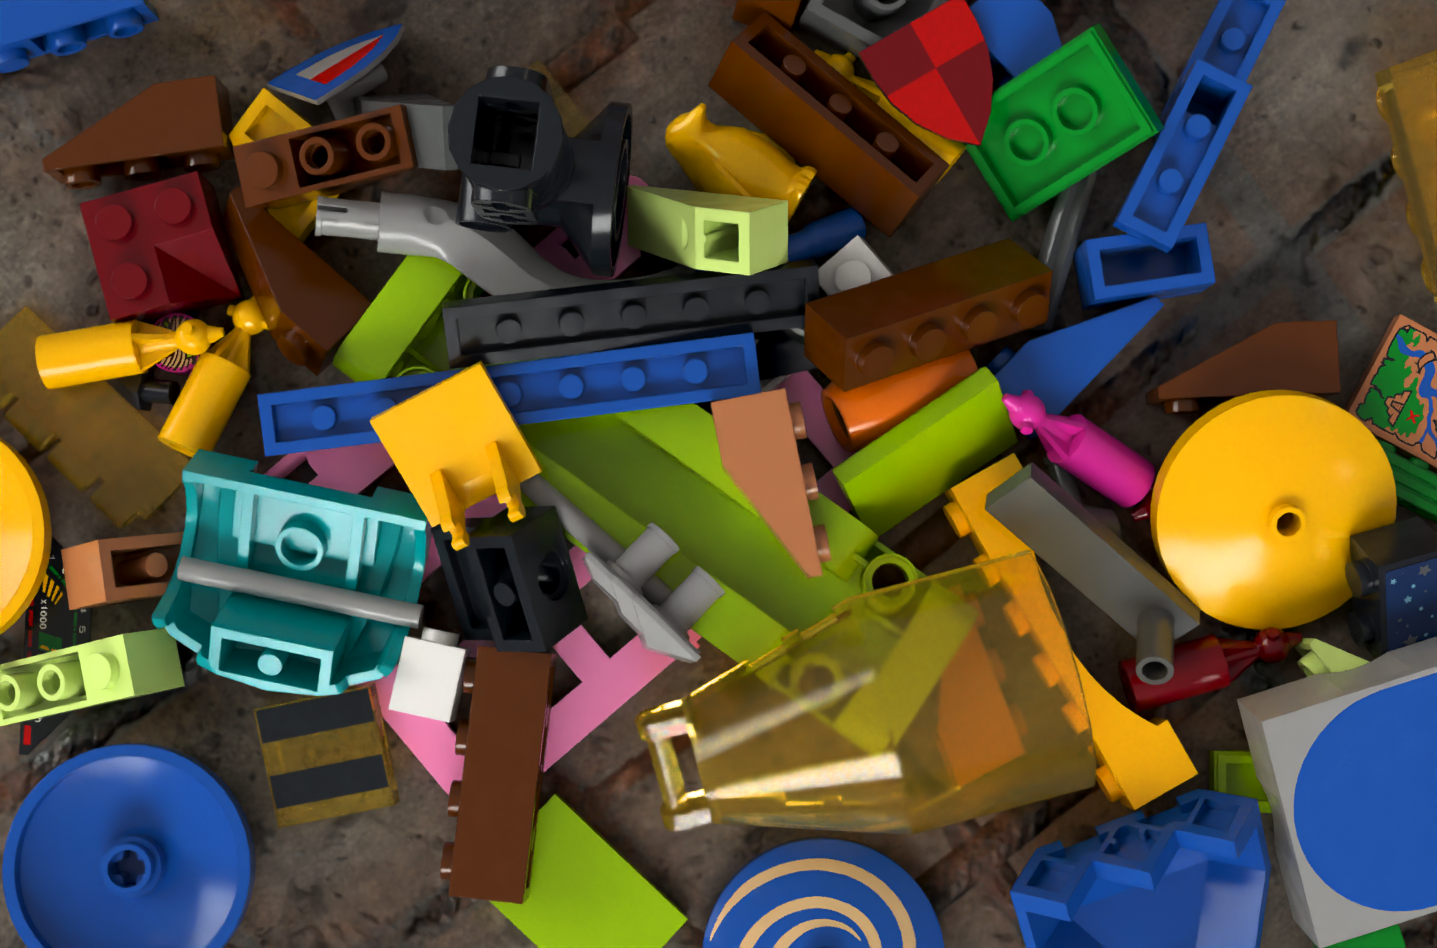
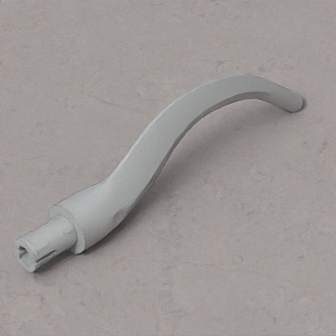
[315,191,697,296]

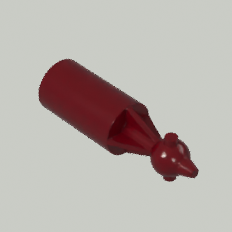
[1118,627,1303,713]

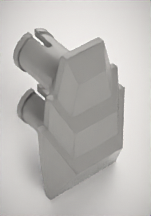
[582,522,725,663]

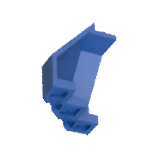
[1010,788,1271,948]

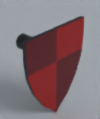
[858,0,993,146]

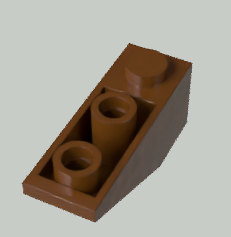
[42,75,235,189]
[233,104,418,209]
[1146,320,1341,415]

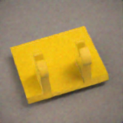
[369,361,543,551]

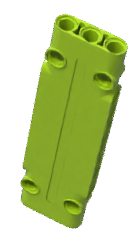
[332,255,980,759]

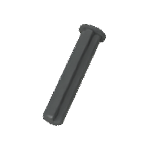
[1026,165,1107,334]

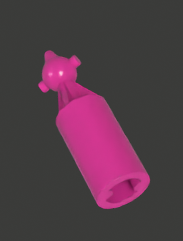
[1002,390,1155,508]

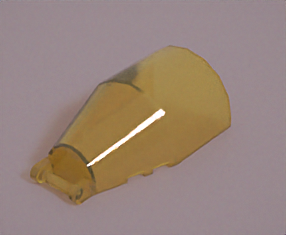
[634,550,1096,836]

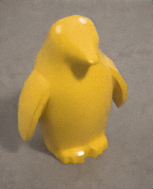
[665,103,818,223]

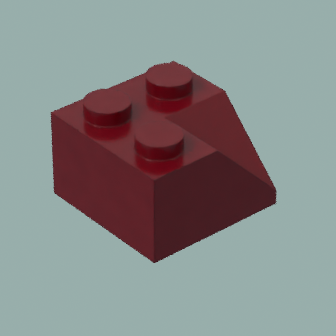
[79,171,244,324]

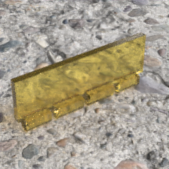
[0,305,189,529]

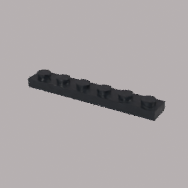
[441,259,820,369]

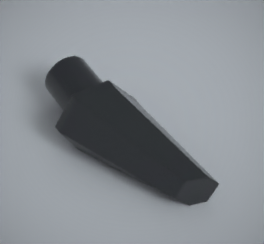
[105,370,180,411]

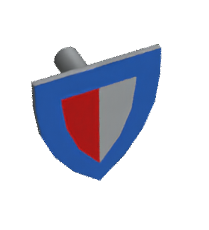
[266,23,405,120]

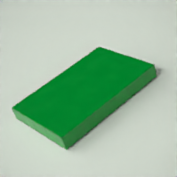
[963,22,1165,222]

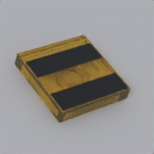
[253,683,400,828]

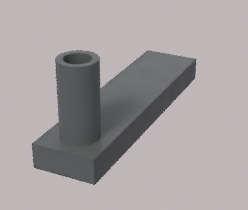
[985,462,1200,685]

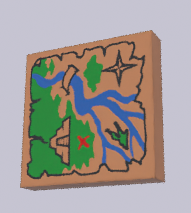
[1344,314,1437,473]

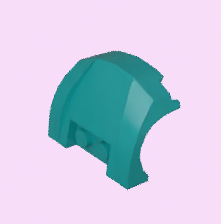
[151,449,432,696]

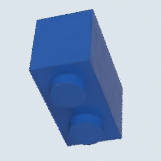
[1073,222,1216,311]

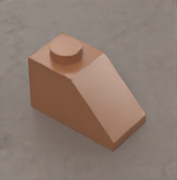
[61,532,184,610]

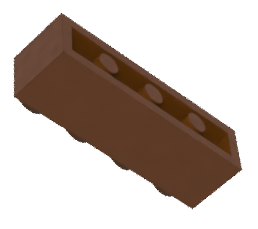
[708,12,949,238]
[804,238,1053,392]
[440,646,557,904]

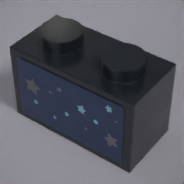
[1345,516,1437,659]

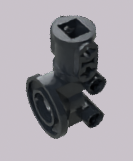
[447,66,633,277]

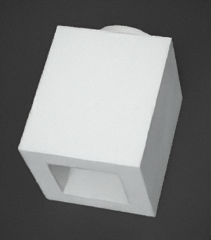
[388,627,472,723]

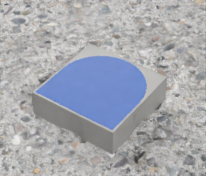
[1237,636,1437,948]

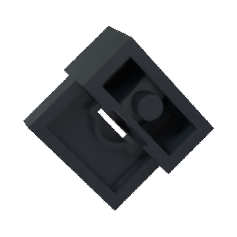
[431,506,588,652]

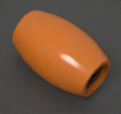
[821,349,978,452]

